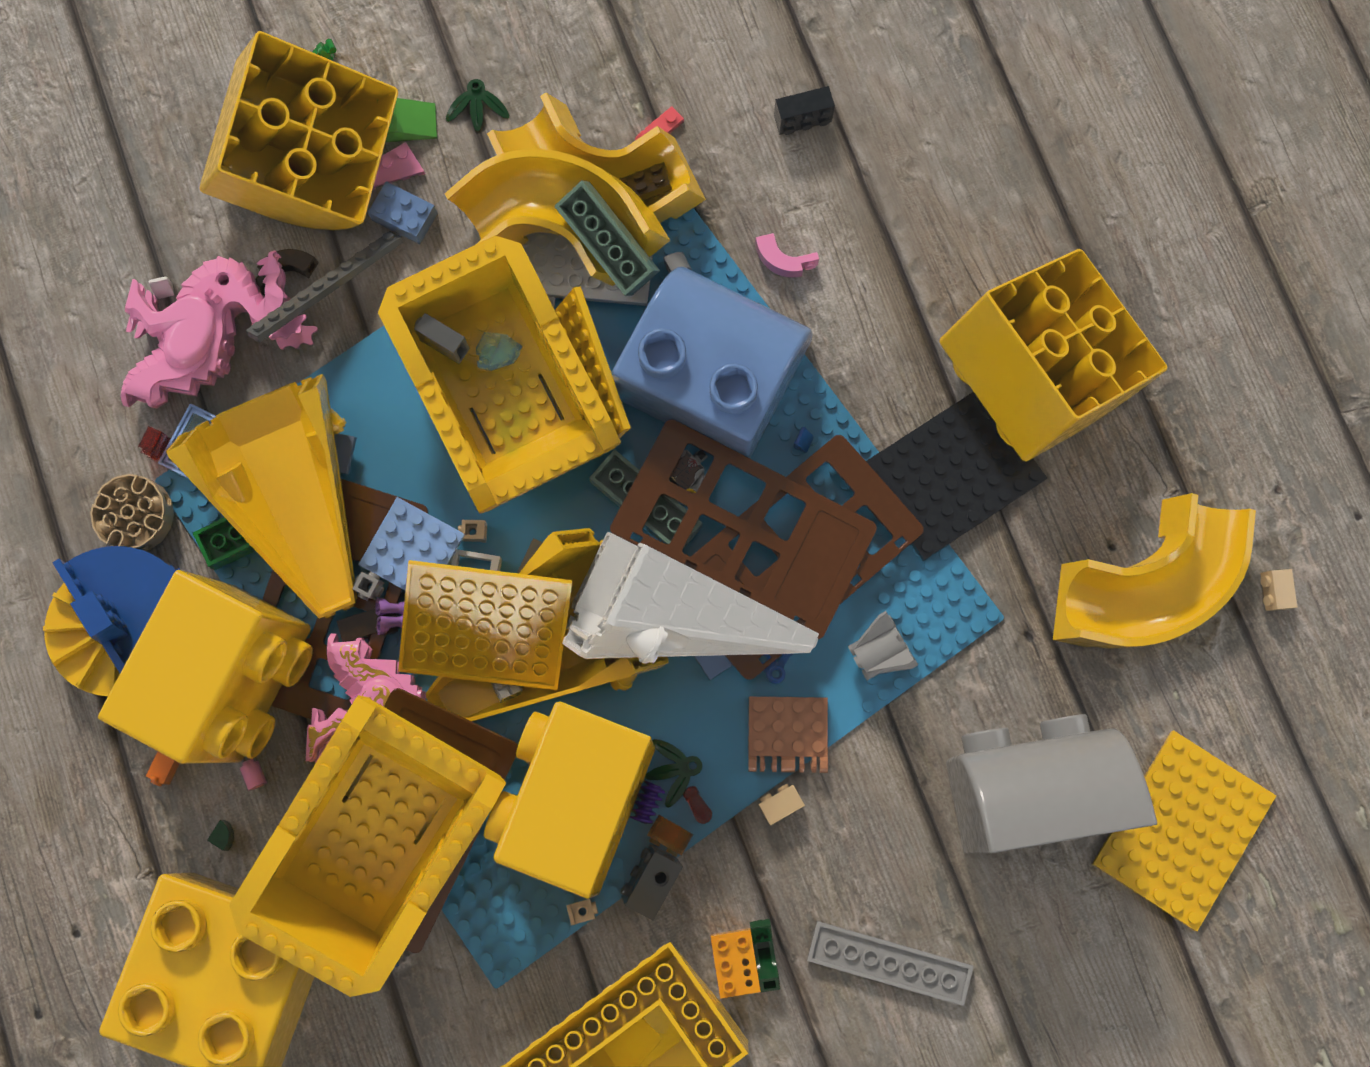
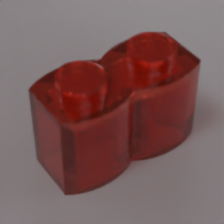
[138,426,171,462]

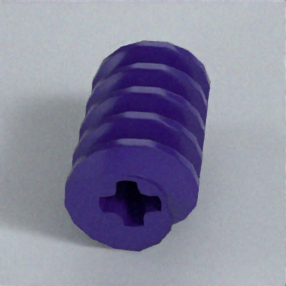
[629,780,665,824]

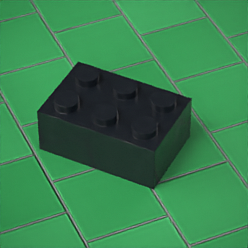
[774,86,835,135]

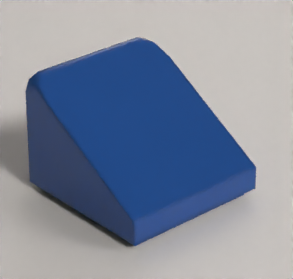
[793,427,814,453]

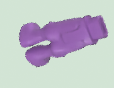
[375,598,404,635]

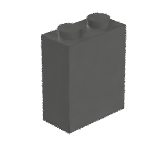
[414,313,470,364]

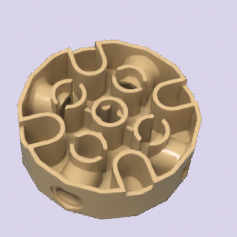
[90,474,174,551]

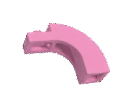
[755,233,819,278]

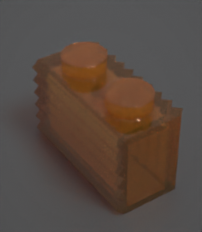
[647,815,694,857]

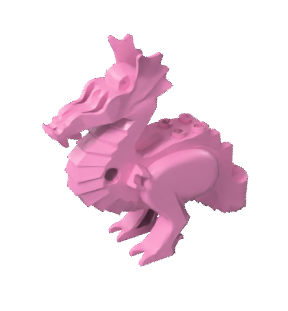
[120,250,318,409]

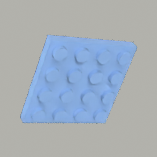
[358,497,465,590]

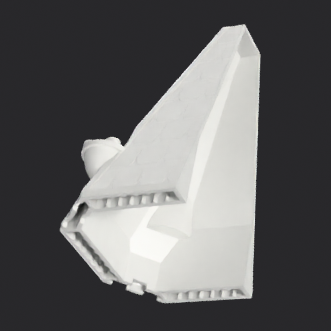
[563,532,819,664]

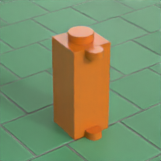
[146,752,180,787]

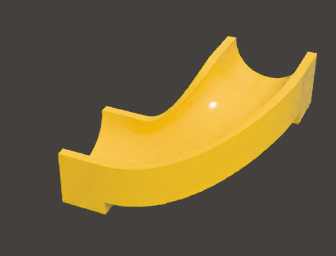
[444,149,670,286]
[1053,493,1256,648]

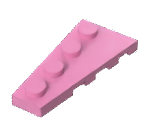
[373,142,425,190]

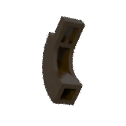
[255,249,318,296]

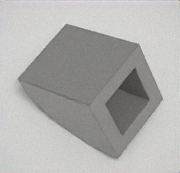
[664,252,692,273]

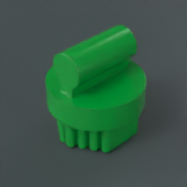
[312,39,337,60]

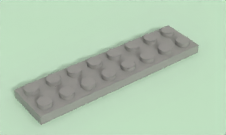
[807,921,974,1006]

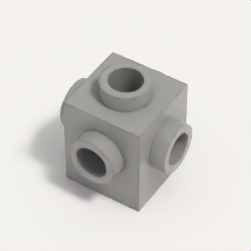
[353,571,384,601]

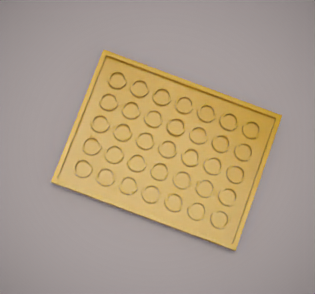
[398,560,572,690]
[1092,730,1276,931]

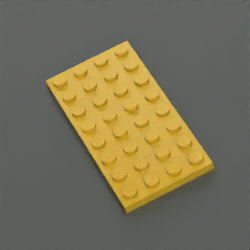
[555,286,631,457]

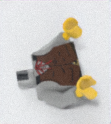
[669,449,708,493]

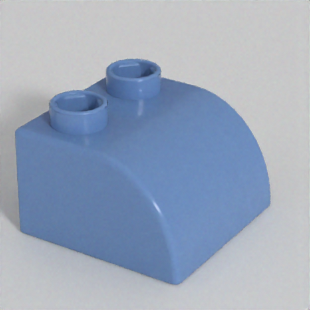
[612,267,813,458]

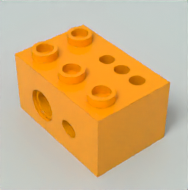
[710,928,761,999]

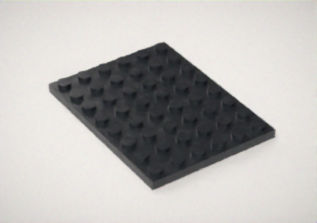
[866,392,1048,561]

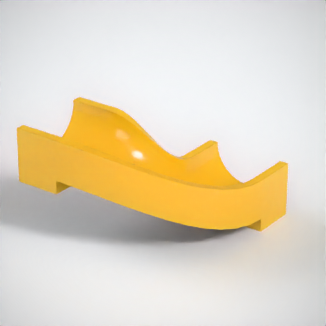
[487,92,706,223]

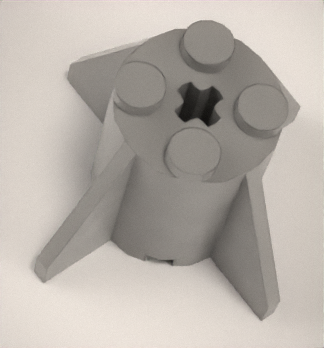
[848,611,918,681]

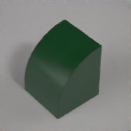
[207,820,234,851]

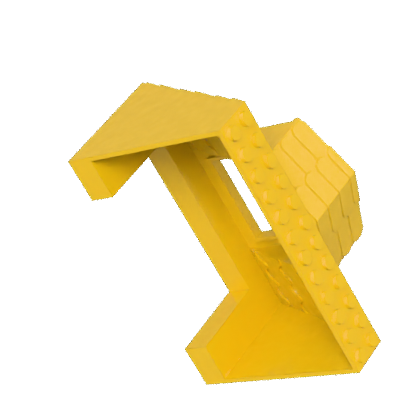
[501,942,748,1067]

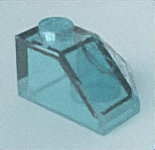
[476,332,522,371]

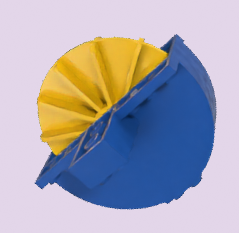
[43,546,181,697]

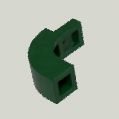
[750,919,780,993]

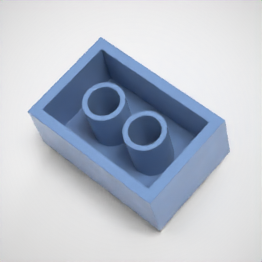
[368,181,438,244]

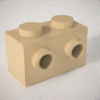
[1260,569,1298,611]
[758,784,805,826]

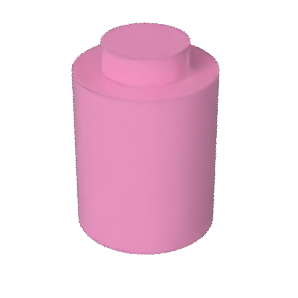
[240,759,267,791]

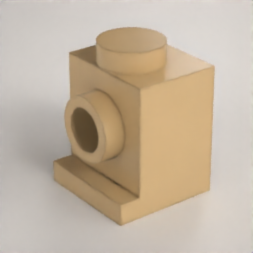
[458,520,487,543]
[566,898,598,925]

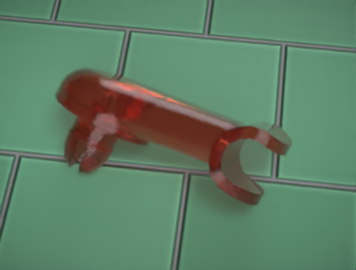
[683,786,712,824]

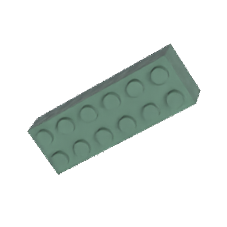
[554,180,660,296]
[589,449,703,550]

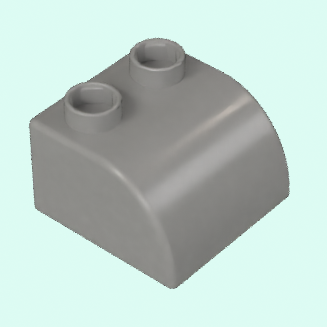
[946,714,1157,853]

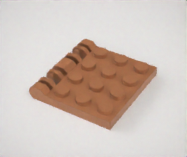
[748,696,828,773]

